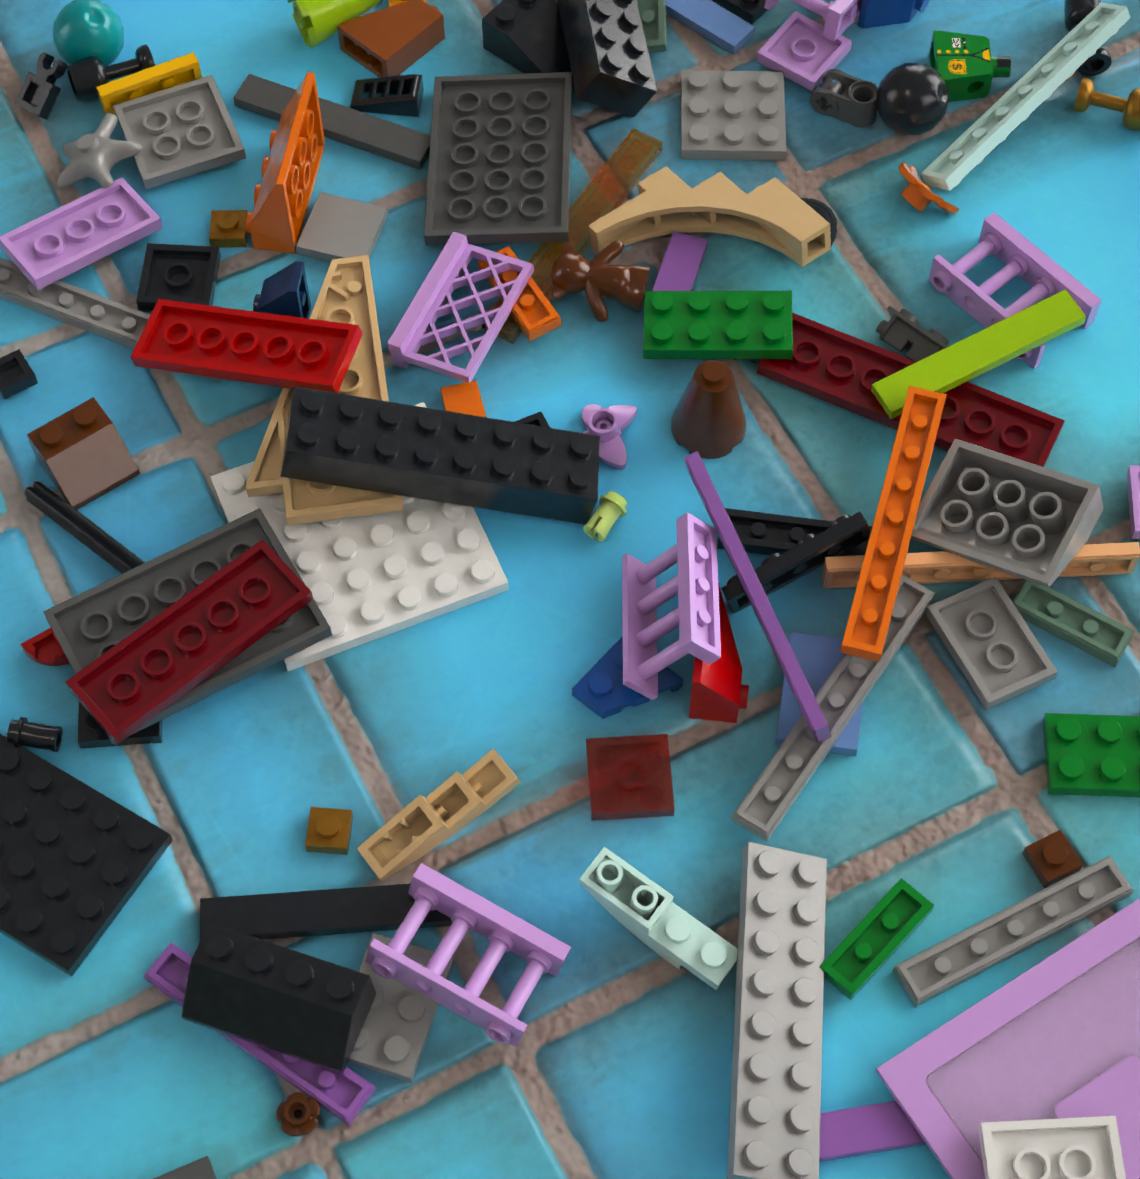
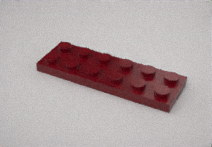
[65,539,313,745]

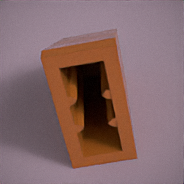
[337,0,445,78]

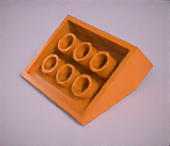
[246,72,325,254]

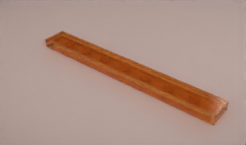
[482,128,663,344]

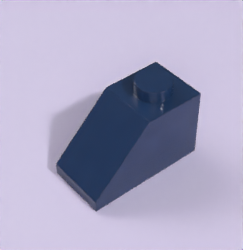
[253,261,311,319]

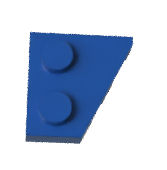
[572,637,683,719]

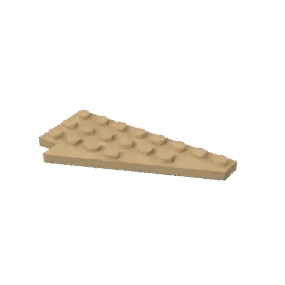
[246,255,404,526]

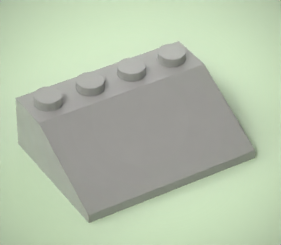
[911,438,1104,588]

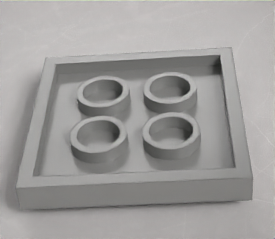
[681,70,786,161]
[113,75,246,190]

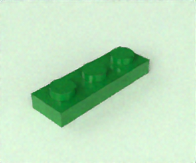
[819,878,934,1000]

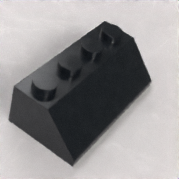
[182,922,376,1074]

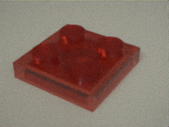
[586,734,675,821]

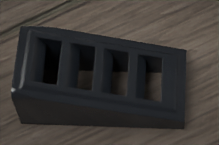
[350,74,424,117]

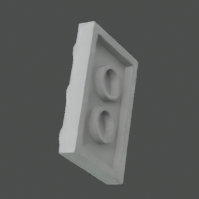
[925,577,1058,710]
[348,933,455,1083]

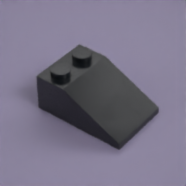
[482,0,574,85]

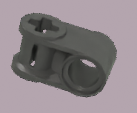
[810,69,878,128]

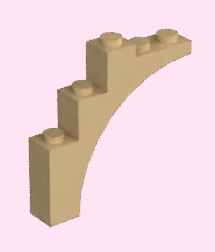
[588,166,831,267]

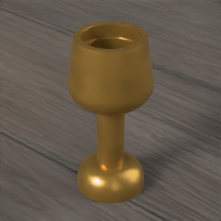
[1073,77,1140,130]

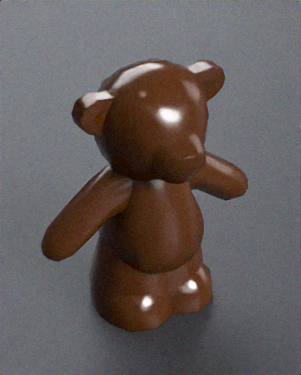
[551,240,650,322]

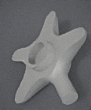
[57,113,142,188]

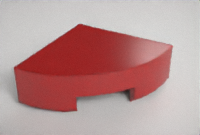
[21,627,69,666]

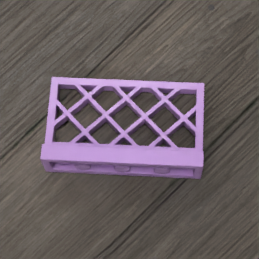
[387,232,534,383]

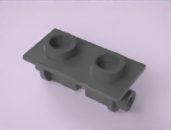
[876,306,949,362]

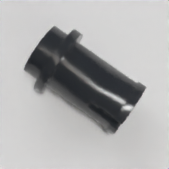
[7,717,63,752]

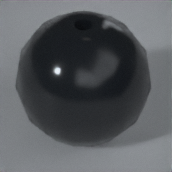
[877,63,949,135]

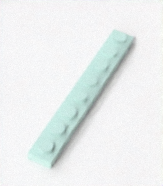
[921,3,1131,191]

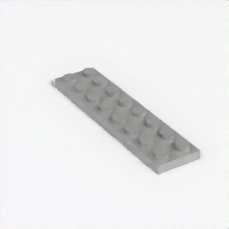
[727,842,827,1179]

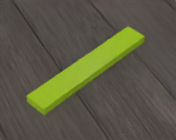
[871,289,1086,419]

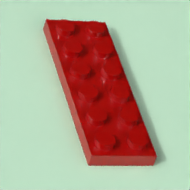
[130,299,363,393]

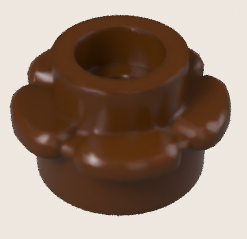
[276,1092,320,1136]

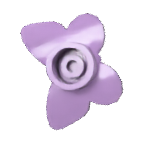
[582,404,637,470]

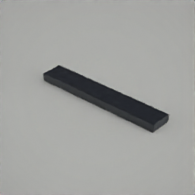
[200,880,454,940]

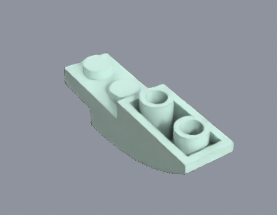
[579,847,738,990]

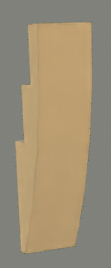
[356,748,521,881]

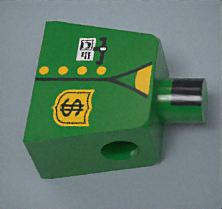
[929,31,1011,102]

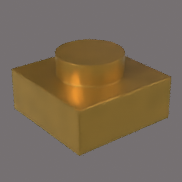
[209,210,248,247]
[305,807,353,855]

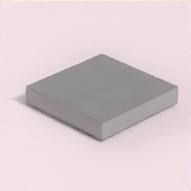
[296,192,388,262]

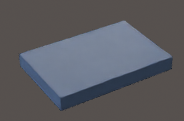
[775,631,863,756]

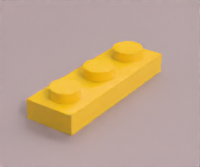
[96,52,202,116]

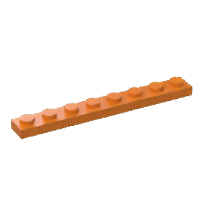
[840,386,947,662]

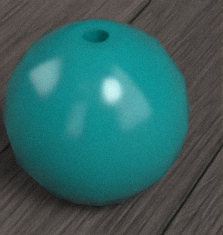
[53,0,124,67]

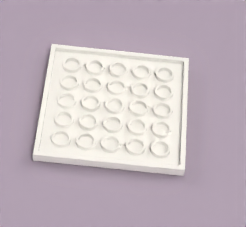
[210,402,509,671]

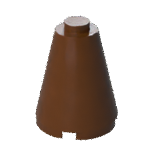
[671,360,746,459]

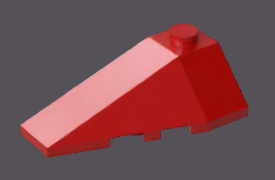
[689,582,749,723]

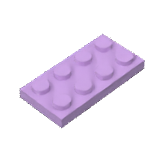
[0,177,162,290]

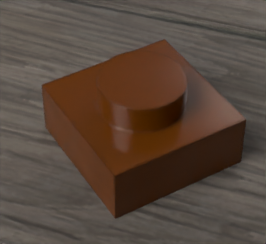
[1022,830,1083,888]

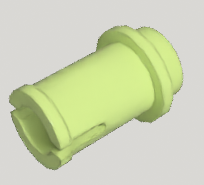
[583,491,627,542]

